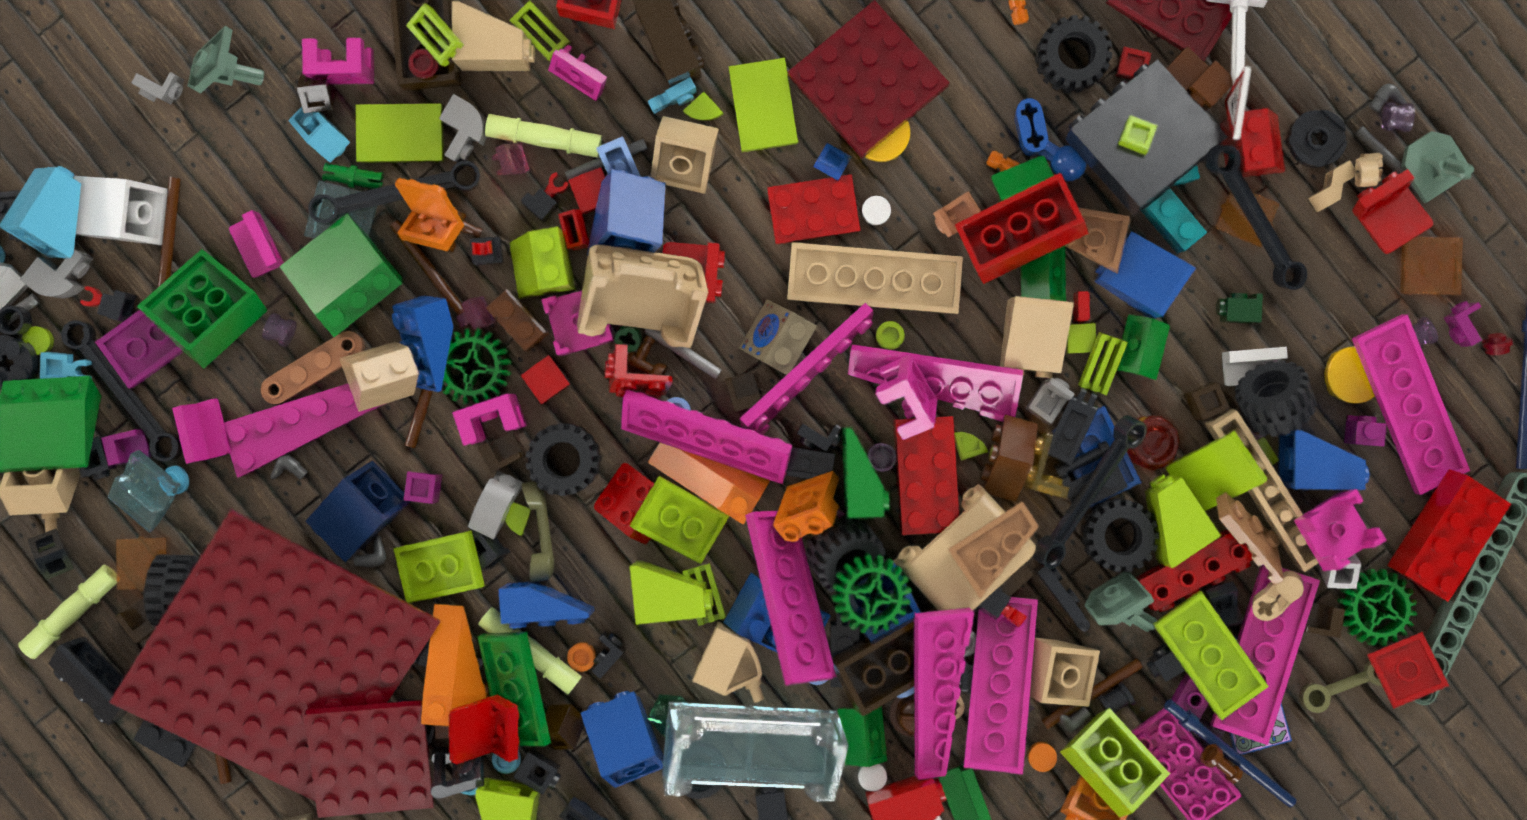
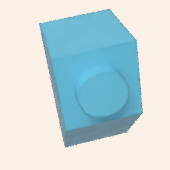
[288,107,350,163]

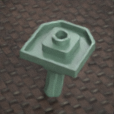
[187,26,264,94]
[1401,131,1474,203]
[1084,571,1157,632]

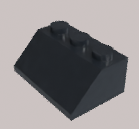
[48,636,128,726]

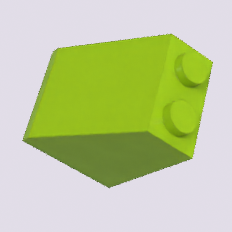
[509,227,575,299]
[1145,474,1221,568]
[630,560,714,624]
[475,777,540,820]

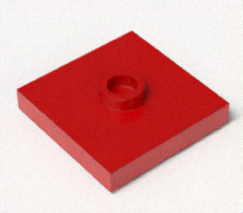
[1367,632,1449,709]

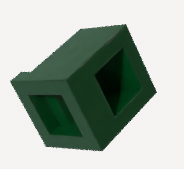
[1216,293,1263,324]

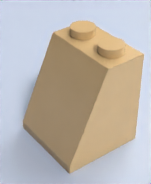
[452,1,535,71]
[1000,296,1074,378]
[340,342,419,412]

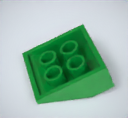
[279,213,404,337]
[137,249,268,369]
[0,376,102,472]
[842,427,889,518]

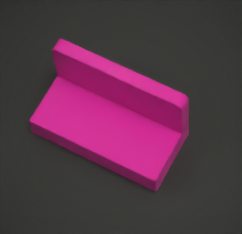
[229,210,284,278]
[172,398,231,464]

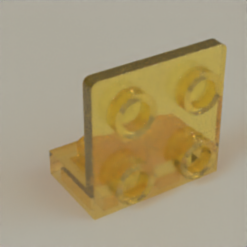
[1024,433,1069,498]

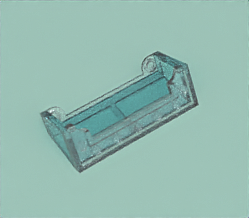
[662,702,848,802]

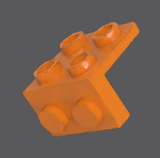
[395,178,464,251]

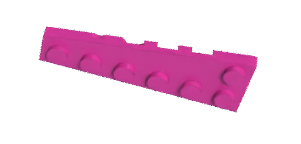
[740,303,873,435]
[848,344,1023,421]
[224,384,385,478]
[914,607,974,780]

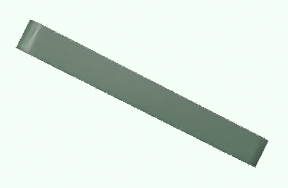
[1413,472,1527,705]

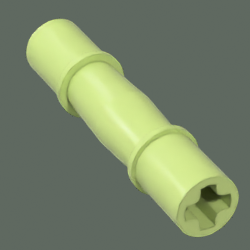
[485,114,602,158]
[18,565,120,659]
[478,607,582,694]

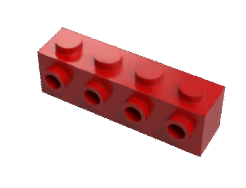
[1135,529,1253,612]

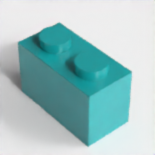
[1141,189,1207,254]

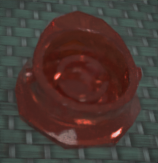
[1127,416,1180,471]

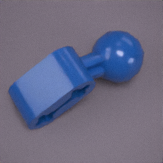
[1014,98,1087,181]

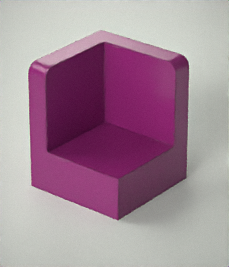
[101,429,151,466]
[404,471,442,504]

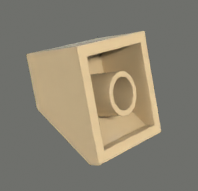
[650,116,719,194]
[1030,638,1100,707]

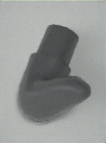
[1369,83,1407,112]
[270,455,308,480]
[354,535,386,568]
[1060,706,1092,732]

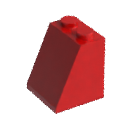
[1220,108,1285,178]
[865,775,946,820]

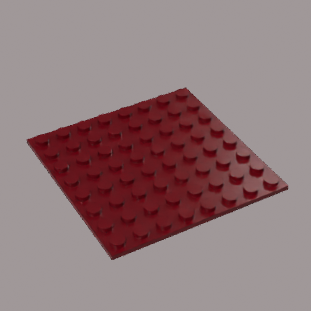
[109,510,440,801]

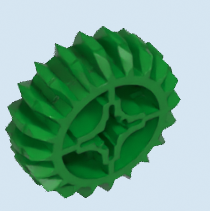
[442,328,512,405]
[832,554,911,634]
[1337,569,1418,646]

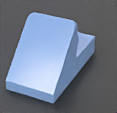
[596,136,641,177]

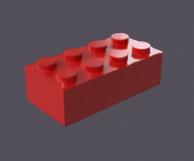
[955,173,1089,284]
[893,416,959,535]
[1387,469,1511,602]

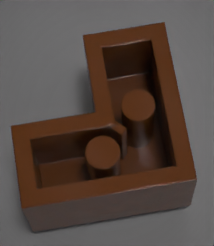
[1166,46,1233,111]
[980,415,1038,502]

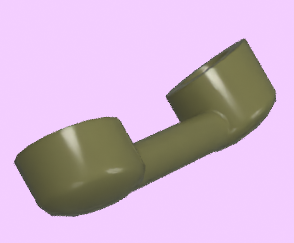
[522,481,555,583]
[1299,661,1382,713]

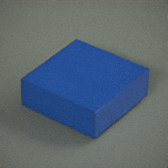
[813,143,852,180]

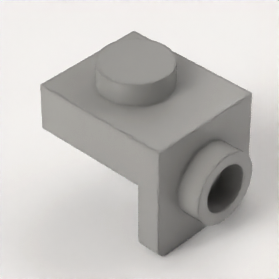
[131,72,184,104]
[1025,378,1075,425]

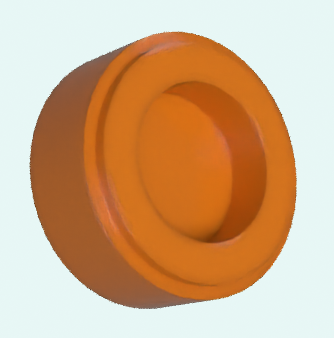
[567,642,597,672]
[1027,742,1057,772]

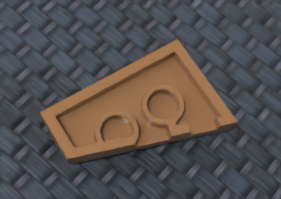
[1064,208,1130,274]

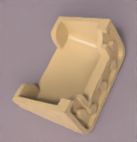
[577,245,708,348]
[894,484,1036,611]

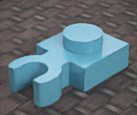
[648,77,697,114]
[40,352,92,379]

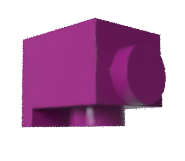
[1344,415,1386,447]
[1171,672,1208,719]

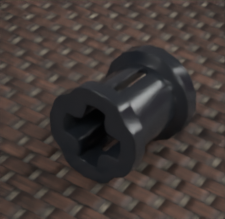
[1097,682,1136,713]

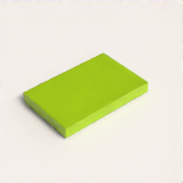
[728,58,798,152]
[356,103,444,163]
[1165,431,1268,511]
[630,476,729,564]
[393,530,485,603]

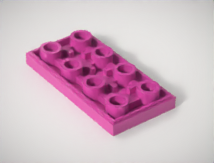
[1131,708,1241,820]

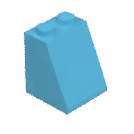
[0,166,81,258]

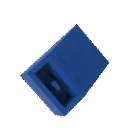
[392,296,453,392]
[724,572,831,653]
[499,582,594,628]

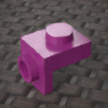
[1444,301,1482,347]

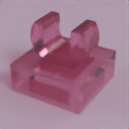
[492,144,530,175]
[456,296,496,329]

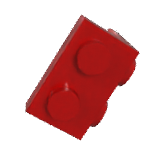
[1352,169,1433,254]
[662,242,725,303]
[604,344,673,399]
[594,463,655,545]
[449,694,519,764]

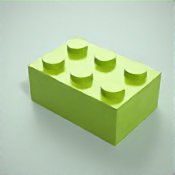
[1060,708,1170,817]

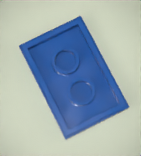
[1052,406,1142,508]

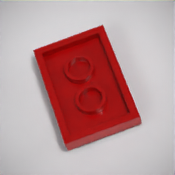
[767,174,860,245]

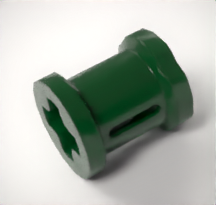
[614,326,642,353]

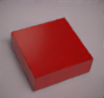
[1115,47,1152,80]
[1073,291,1090,322]

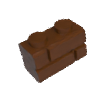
[486,289,550,352]

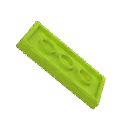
[1153,591,1269,720]

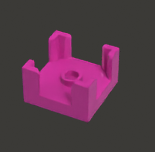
[302,38,374,85]
[541,291,615,356]
[875,354,938,440]
[452,394,527,446]
[1294,489,1386,571]

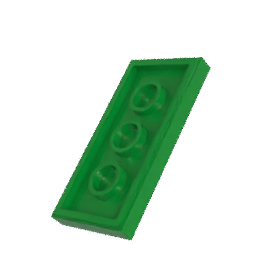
[477,632,551,746]

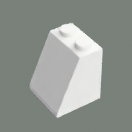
[74,176,168,245]

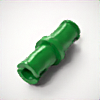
[322,162,384,189]

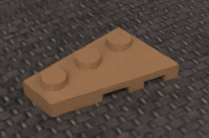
[1216,493,1284,585]
[947,502,1039,599]

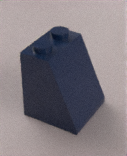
[305,460,412,562]

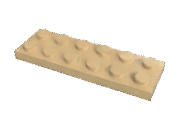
[787,242,963,314]

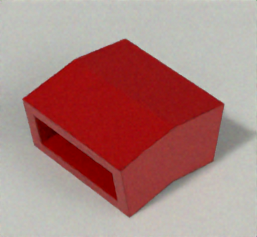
[568,167,605,214]
[558,209,589,251]
[521,355,570,404]

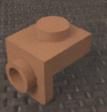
[933,191,981,237]

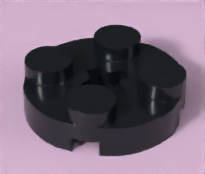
[1286,110,1347,168]
[0,334,39,390]

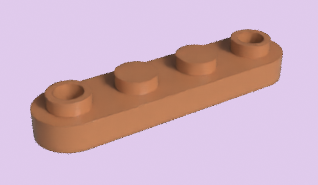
[261,331,365,404]

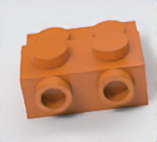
[773,471,839,542]
[1060,775,1128,820]

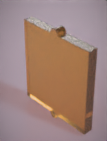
[1214,190,1280,247]
[116,535,166,591]

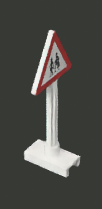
[1207,0,1268,139]

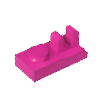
[548,45,607,101]

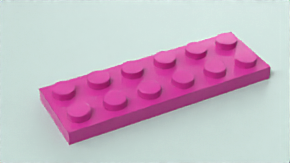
[1352,314,1470,495]
[621,389,792,484]
[745,511,836,685]
[1210,564,1320,745]
[964,597,1038,775]

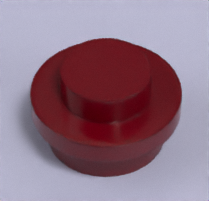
[409,49,438,79]
[1482,333,1513,355]

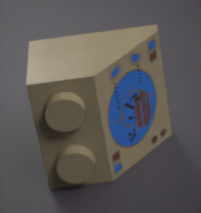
[739,299,817,375]

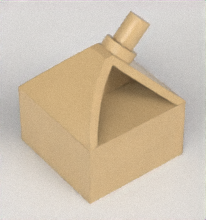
[0,468,80,532]
[693,621,765,703]

